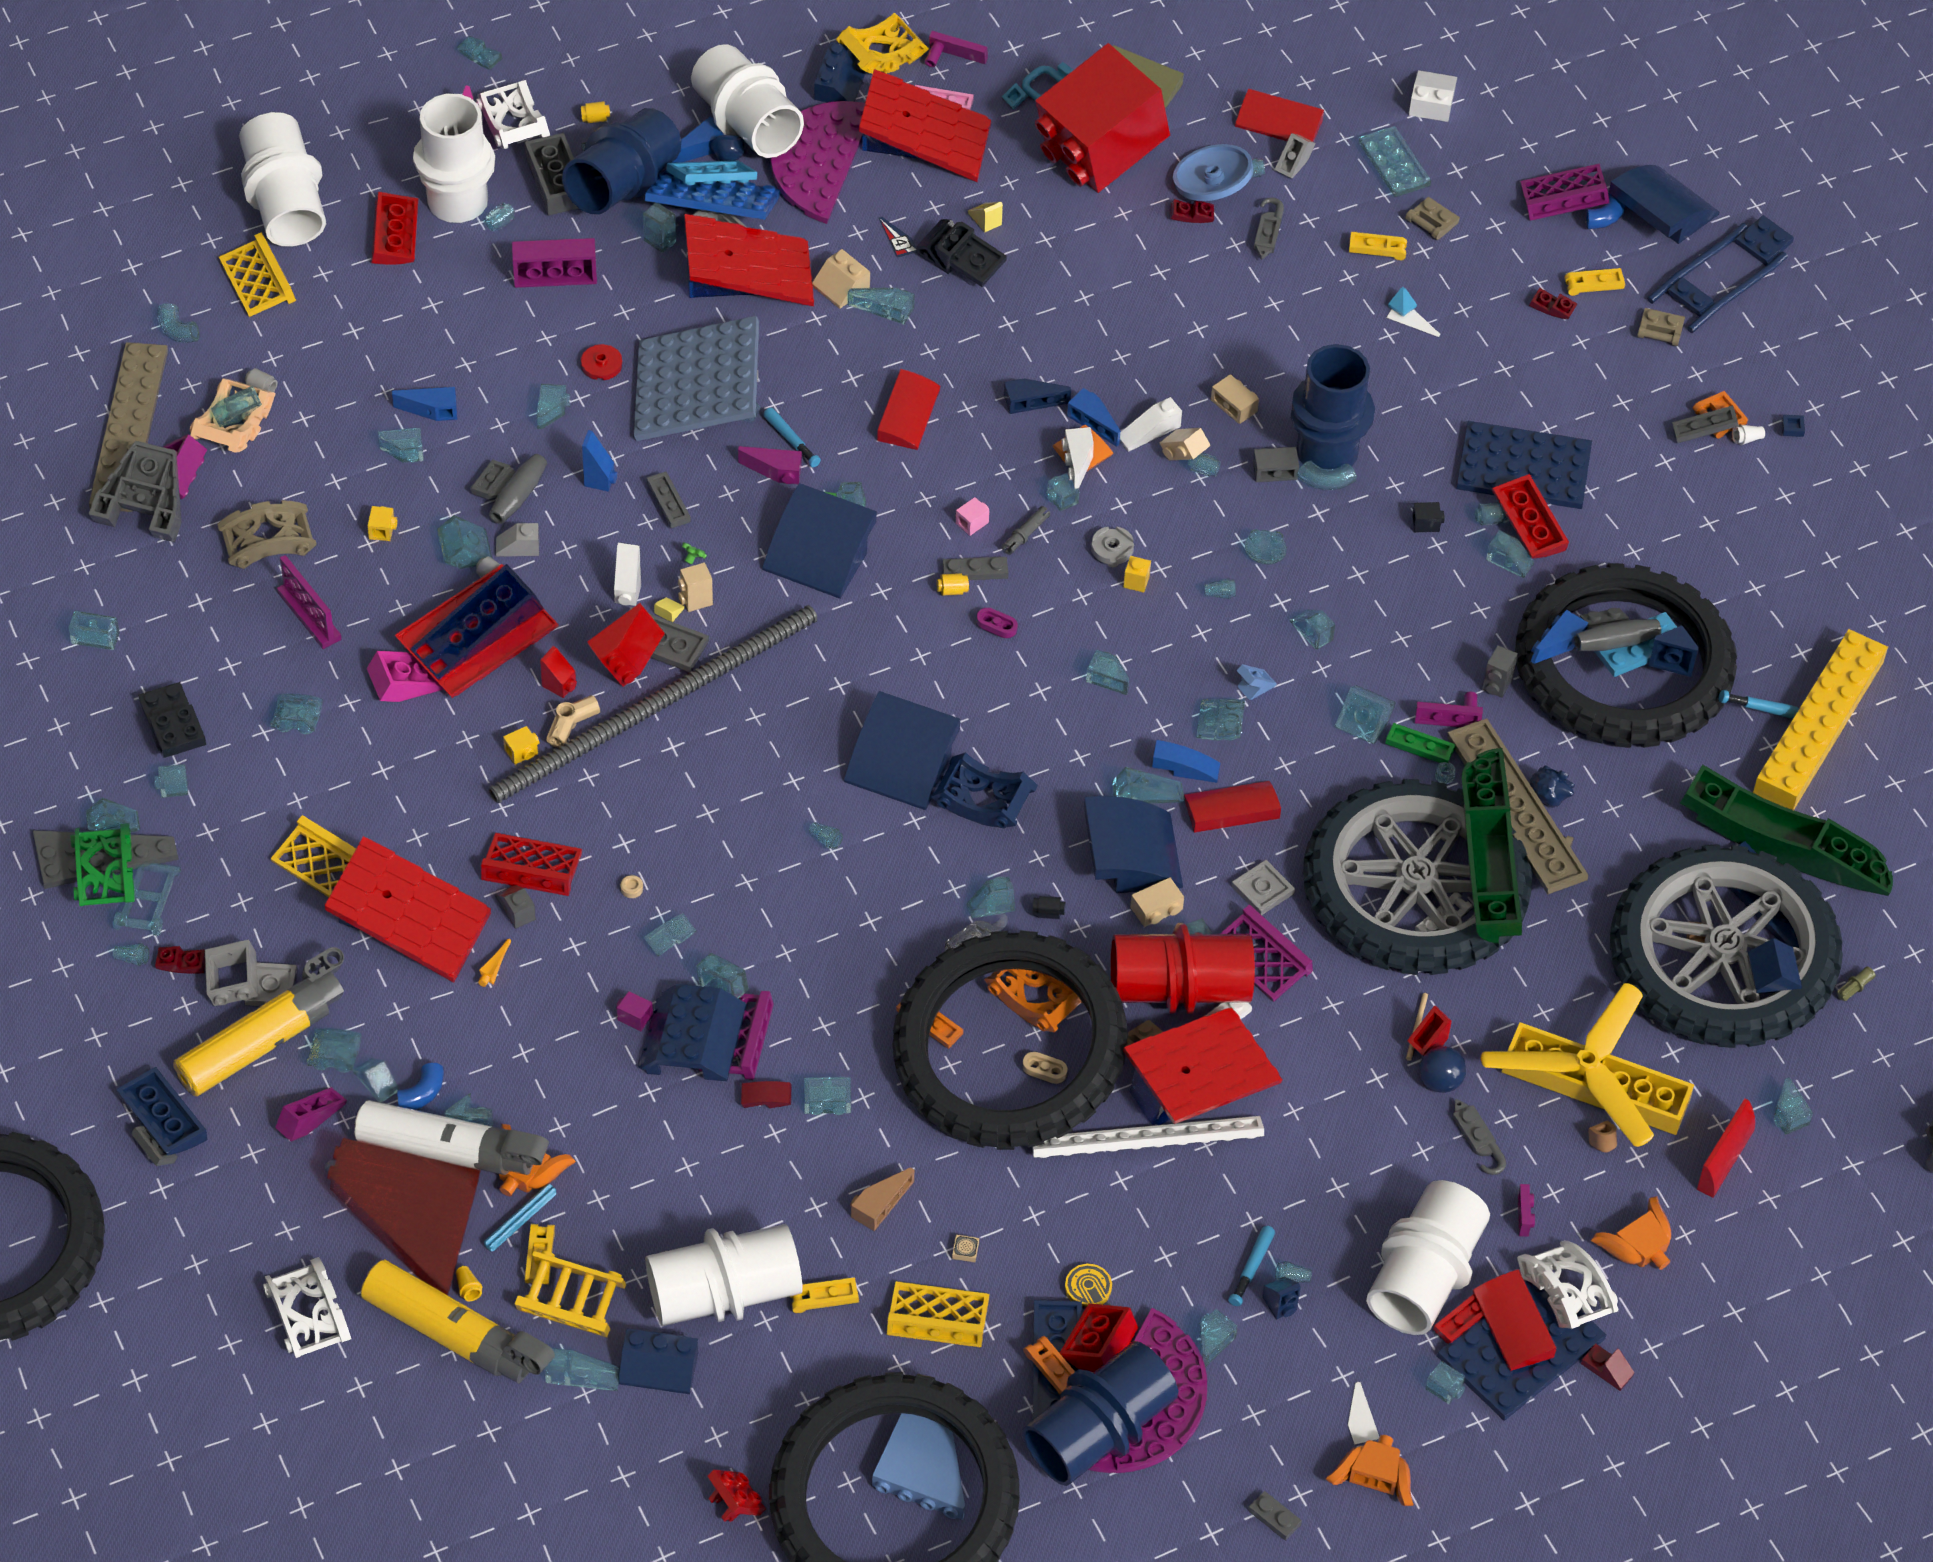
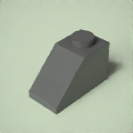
[495,885,536,929]

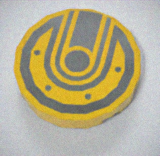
[1065,1264,1112,1308]

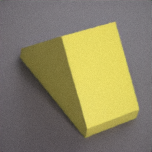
[968,202,1003,233]

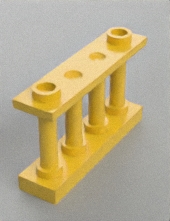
[515,1250,626,1338]

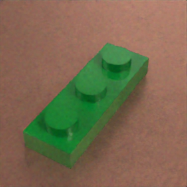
[1385,723,1455,765]

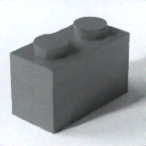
[1253,447,1299,482]
[1482,645,1518,698]

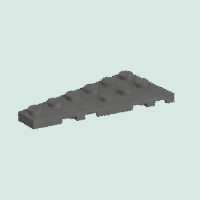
[33,830,179,889]

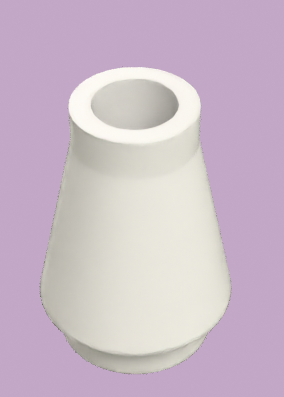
[1732,424,1765,445]

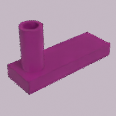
[925,31,988,67]
[1415,691,1483,727]

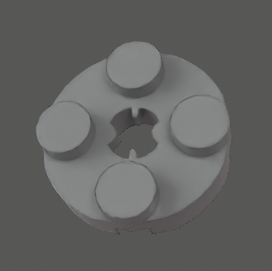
[1091,527,1134,567]

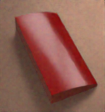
[1235,89,1324,142]
[371,192,418,265]
[877,369,941,450]
[1492,474,1569,559]
[1184,781,1281,833]
[1697,1098,1755,1198]
[1473,1269,1556,1371]

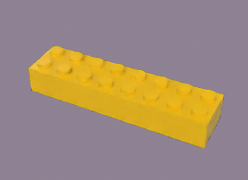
[1502,1022,1694,1135]

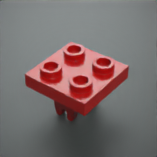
[707,1469,766,1522]

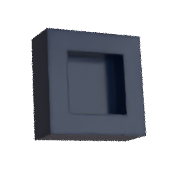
[1782,415,1805,437]

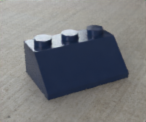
[814,42,866,103]
[619,1328,699,1394]

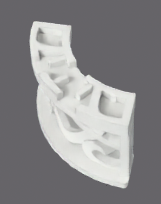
[476,80,550,149]
[1517,1240,1618,1329]
[263,1257,351,1358]

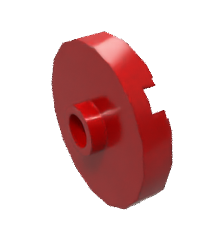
[581,344,623,380]

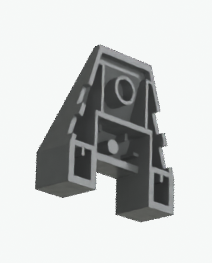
[89,441,182,543]

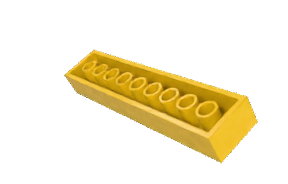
[1753,629,1888,810]

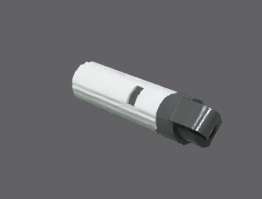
[354,1100,549,1175]

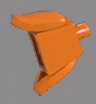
[499,1124,576,1197]
[1591,1196,1671,1270]
[1326,1435,1413,1506]

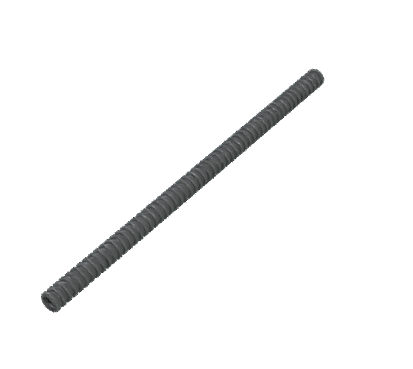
[489,605,817,804]

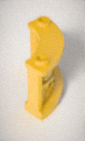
[836,13,929,74]

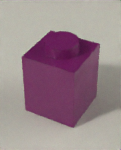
[616,991,653,1031]

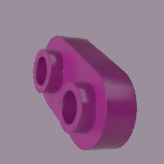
[977,608,1018,638]

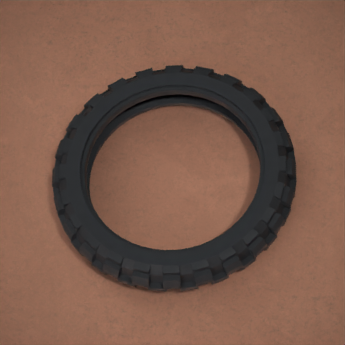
[1515,563,1737,748]
[892,930,1128,1150]
[0,1132,105,1341]
[769,1372,1020,1562]

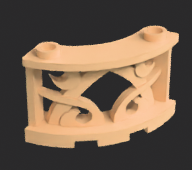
[190,378,275,453]

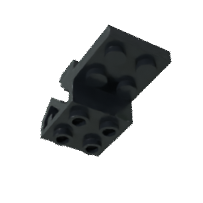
[916,219,1007,287]
[138,682,206,758]

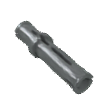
[1001,506,1050,555]

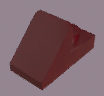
[1581,1344,1634,1391]

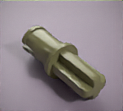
[1837,966,1876,1001]

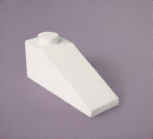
[1120,397,1182,452]
[614,543,641,606]

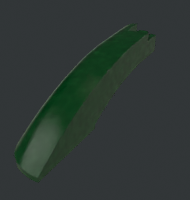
[1462,748,1522,943]
[1680,764,1893,896]

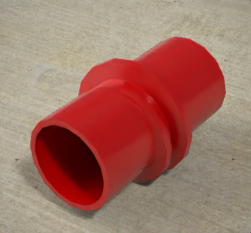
[1110,923,1255,1014]

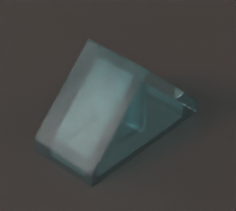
[353,1058,399,1103]

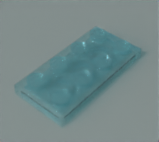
[1359,126,1431,197]

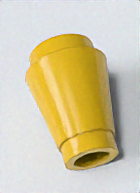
[456,1266,482,1301]

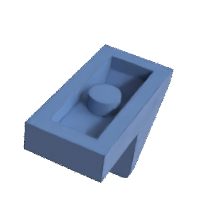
[1237,664,1277,700]

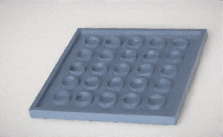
[634,316,759,441]

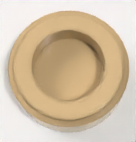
[620,875,643,898]

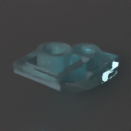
[457,36,503,70]
[644,913,696,956]

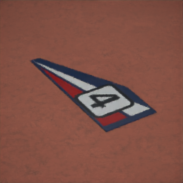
[879,217,916,257]

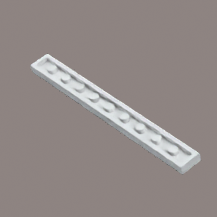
[1031,1116,1264,1158]

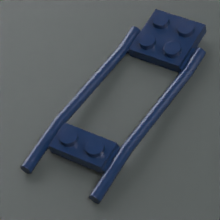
[1647,215,1794,333]

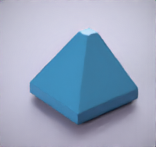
[1002,83,1028,109]
[1388,287,1417,316]

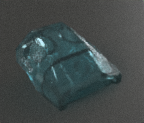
[270,694,323,734]
[1196,698,1245,741]
[307,1028,362,1072]

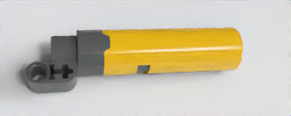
[173,947,344,1097]
[361,1259,555,1384]

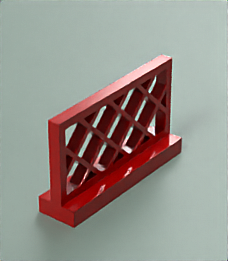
[481,833,582,896]

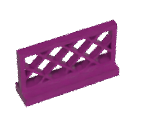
[1520,163,1609,221]
[277,555,342,649]
[1220,904,1313,1002]
[699,991,774,1080]

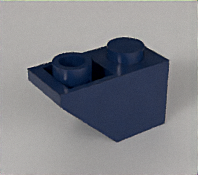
[1262,1276,1301,1320]

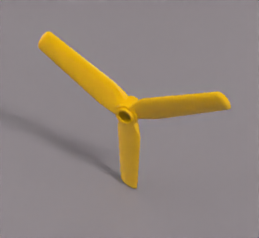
[1481,983,1654,1147]

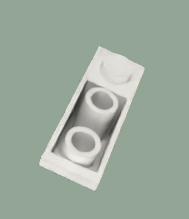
[1062,427,1093,489]

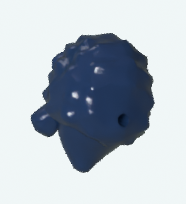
[1530,765,1575,808]

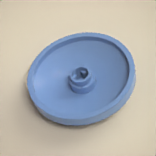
[1173,144,1254,201]

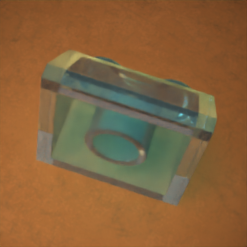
[437,515,493,569]
[1335,685,1396,744]

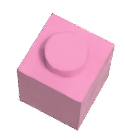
[956,497,989,536]

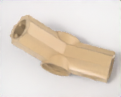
[547,695,600,748]

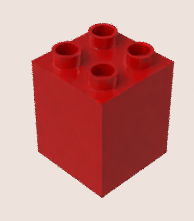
[1035,43,1170,193]

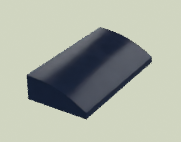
[116,1067,208,1155]

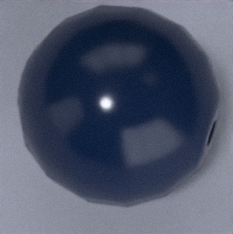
[1420,1046,1466,1093]

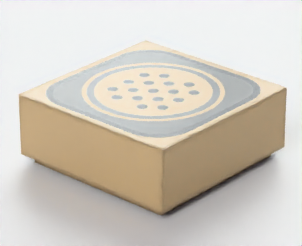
[952,1235,979,1262]

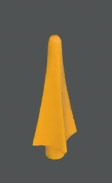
[478,939,511,987]

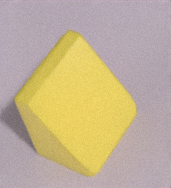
[654,597,684,622]

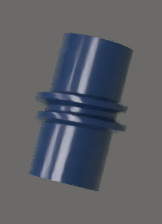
[562,108,682,214]
[1290,344,1375,475]
[1022,1341,1179,1486]

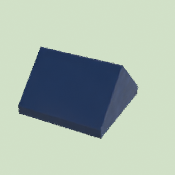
[1649,625,1698,677]
[1748,938,1802,993]

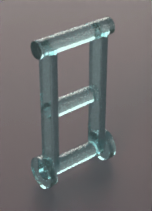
[113,863,181,936]

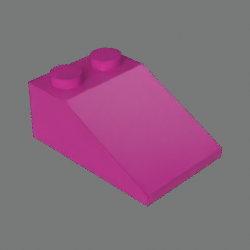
[367,651,444,702]

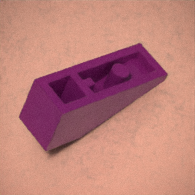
[738,446,802,484]
[275,1087,347,1141]

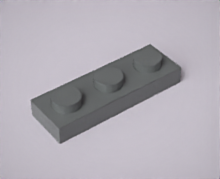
[1672,405,1739,443]
[647,471,691,529]
[943,557,1008,580]

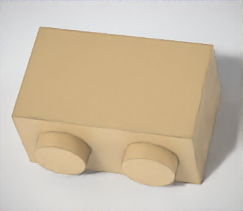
[1211,374,1259,424]
[1160,428,1210,461]
[678,562,713,612]
[1131,878,1184,927]

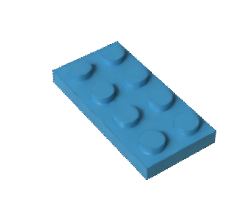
[666,160,757,185]
[1594,612,1677,677]

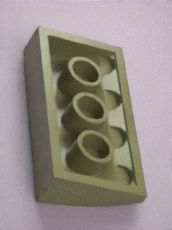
[1113,45,1184,109]

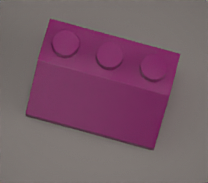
[163,434,207,499]

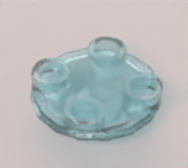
[1245,529,1287,564]

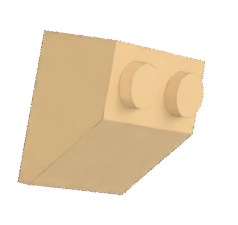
[812,249,870,309]

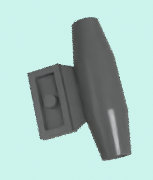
[471,454,547,524]
[1574,608,1661,651]

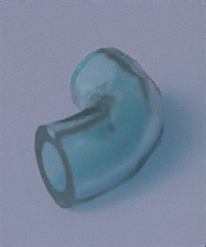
[158,304,200,343]
[1297,461,1357,490]

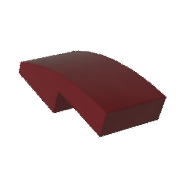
[1171,199,1214,223]
[1529,288,1577,319]
[155,946,206,974]
[741,1081,792,1108]

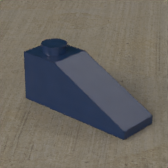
[1004,378,1071,414]

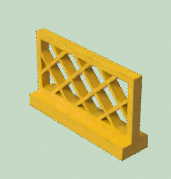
[219,232,296,317]
[271,815,356,897]
[887,1281,990,1347]

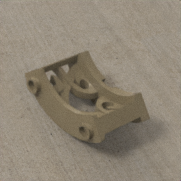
[217,500,317,569]

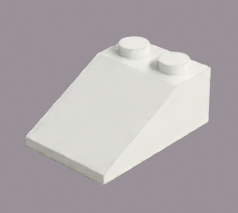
[1409,70,1457,122]

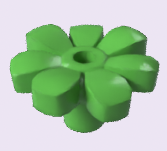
[682,542,707,564]

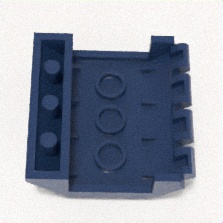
[638,984,747,1082]

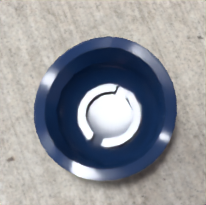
[711,135,745,161]

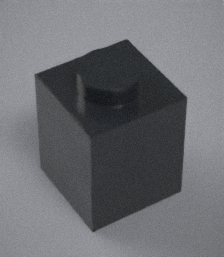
[1412,502,1445,533]

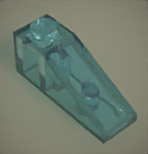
[848,288,915,324]
[1112,767,1184,803]
[545,1348,620,1391]

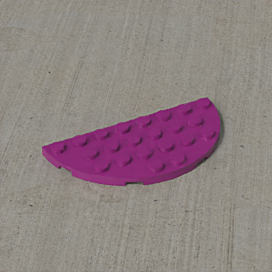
[770,101,865,224]
[1088,1308,1207,1473]

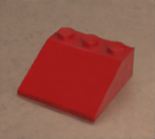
[587,603,665,687]

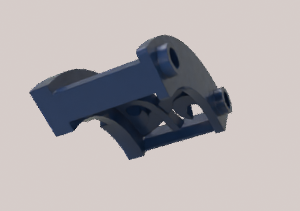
[931,752,1038,828]

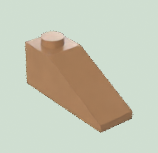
[850,1167,915,1231]

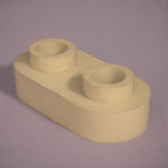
[1023,1052,1068,1084]

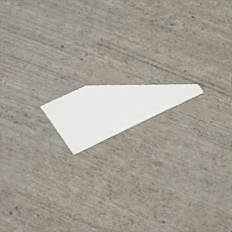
[1387,309,1440,337]
[1348,1382,1379,1444]

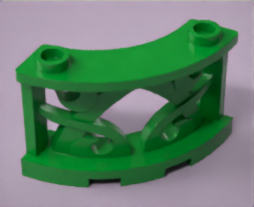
[70,823,135,906]

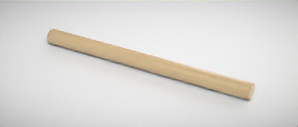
[1406,993,1428,1061]

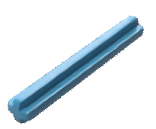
[484,1184,556,1252]

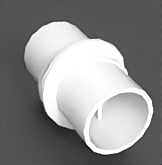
[691,44,804,158]
[413,94,495,223]
[239,112,326,246]
[1366,1180,1490,1335]
[645,1224,802,1326]

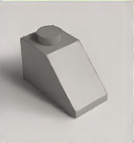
[1274,133,1316,178]
[496,523,539,557]

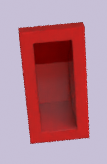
[540,646,577,698]
[1407,1006,1452,1056]

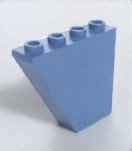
[872,1413,965,1520]

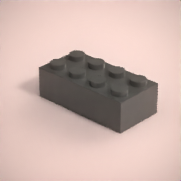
[525,133,579,216]

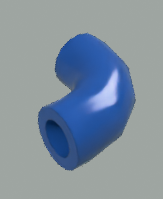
[1586,193,1625,229]
[397,1063,444,1110]

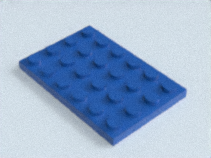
[645,170,780,220]

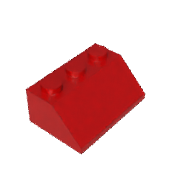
[1060,1303,1138,1373]

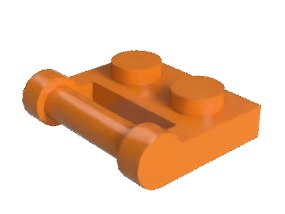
[1693,391,1748,439]

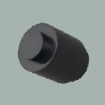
[1033,896,1066,919]

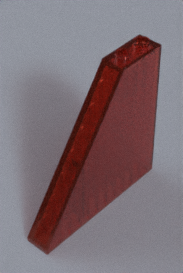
[327,1138,481,1295]

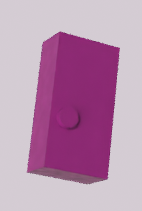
[512,238,597,288]

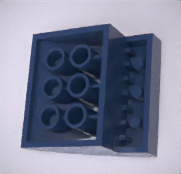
[1609,165,1720,244]
[763,483,877,599]
[844,691,961,810]
[1084,796,1183,893]

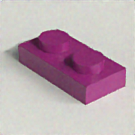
[1518,1184,1535,1237]

